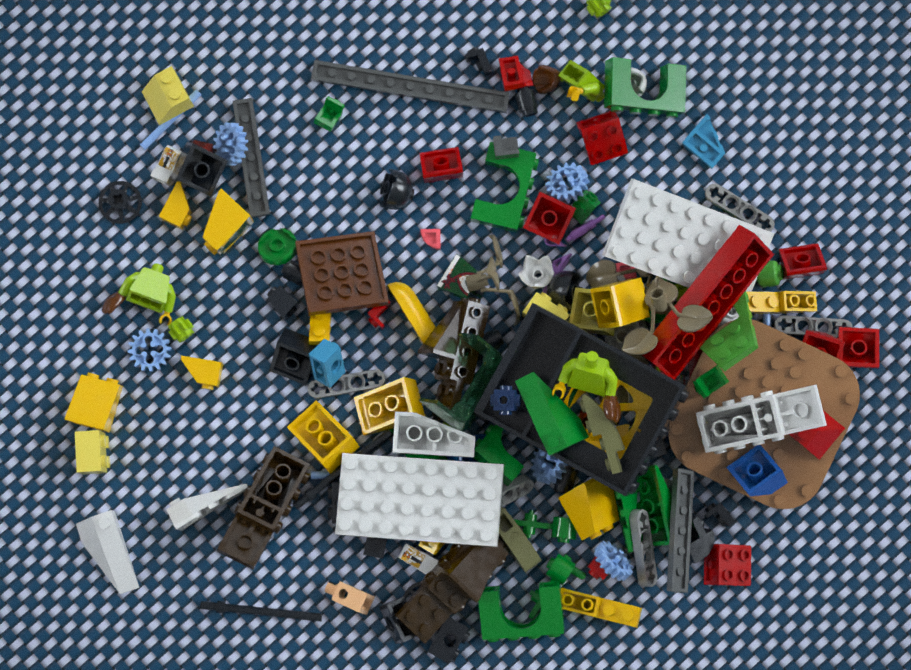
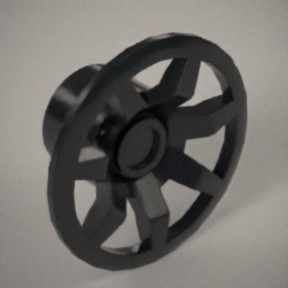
[98,181,142,224]

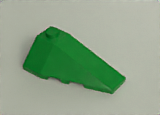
[515,372,589,456]
[637,465,672,546]
[614,481,638,553]

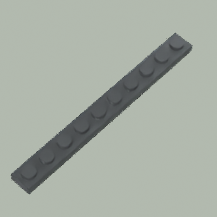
[311,60,510,113]

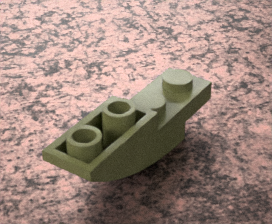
[580,395,625,474]
[498,507,542,573]

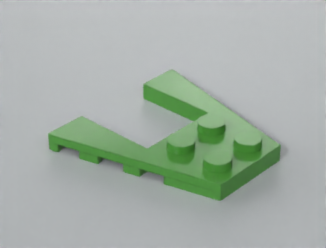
[700,291,758,371]

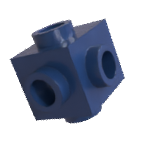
[490,386,521,415]

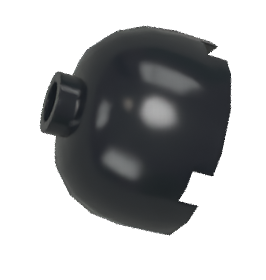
[379,169,414,210]
[547,271,583,311]

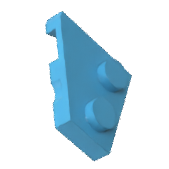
[682,114,725,169]

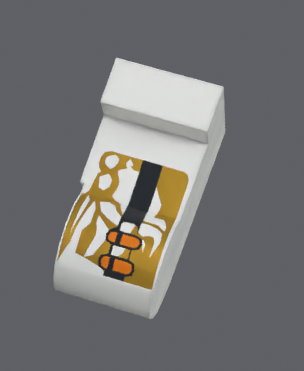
[150,145,182,186]
[398,544,438,574]

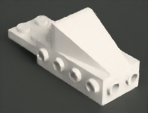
[696,384,827,454]

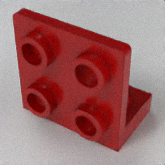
[576,111,628,165]
[704,544,752,586]

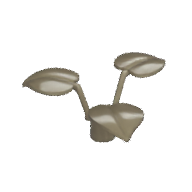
[466,235,520,326]
[586,260,673,314]
[621,276,713,355]

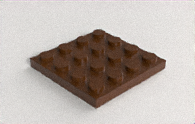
[295,231,389,316]

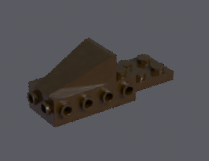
[418,298,491,423]
[217,446,310,570]
[395,539,509,643]

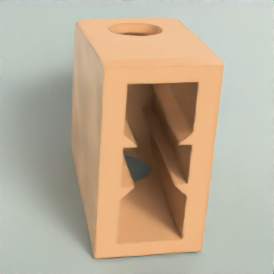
[325,581,375,615]

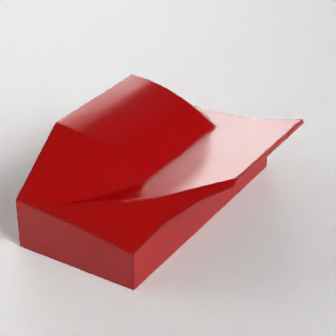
[499,56,533,91]

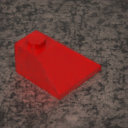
[788,410,845,460]

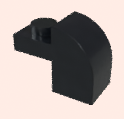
[690,515,715,564]

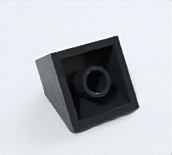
[170,142,228,197]
[269,328,317,385]

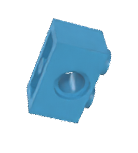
[309,338,345,388]

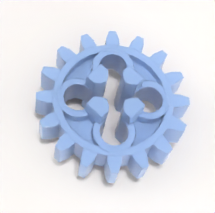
[213,122,248,166]
[545,162,589,204]
[127,328,172,372]
[531,448,568,485]
[594,541,634,581]

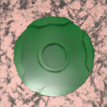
[258,228,297,265]

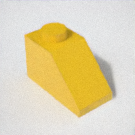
[159,181,192,230]
[181,355,223,390]

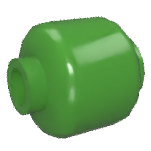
[756,260,784,288]

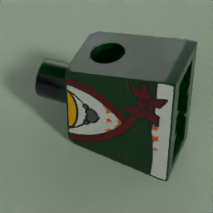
[436,254,486,299]

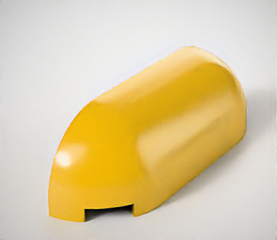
[387,282,436,344]

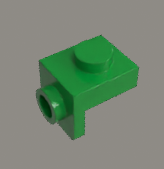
[314,96,345,132]
[571,190,601,225]
[693,365,729,399]

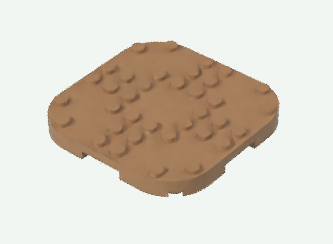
[668,319,860,509]

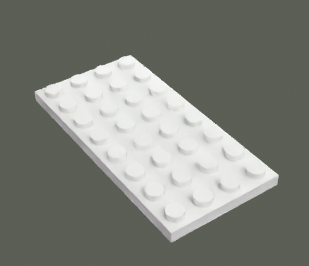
[602,178,774,292]
[335,453,504,547]

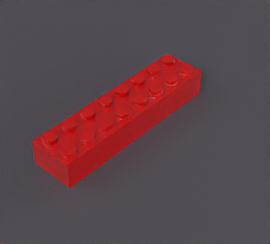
[641,225,774,379]

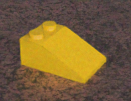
[354,377,425,436]
[287,400,360,474]

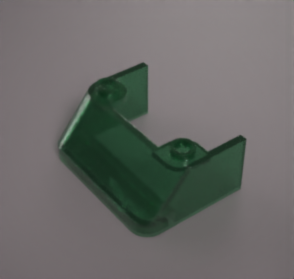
[419,332,502,431]

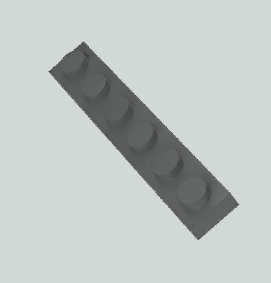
[233,98,270,218]
[667,468,694,594]

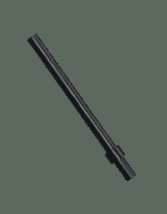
[292,429,393,510]
[200,601,322,622]

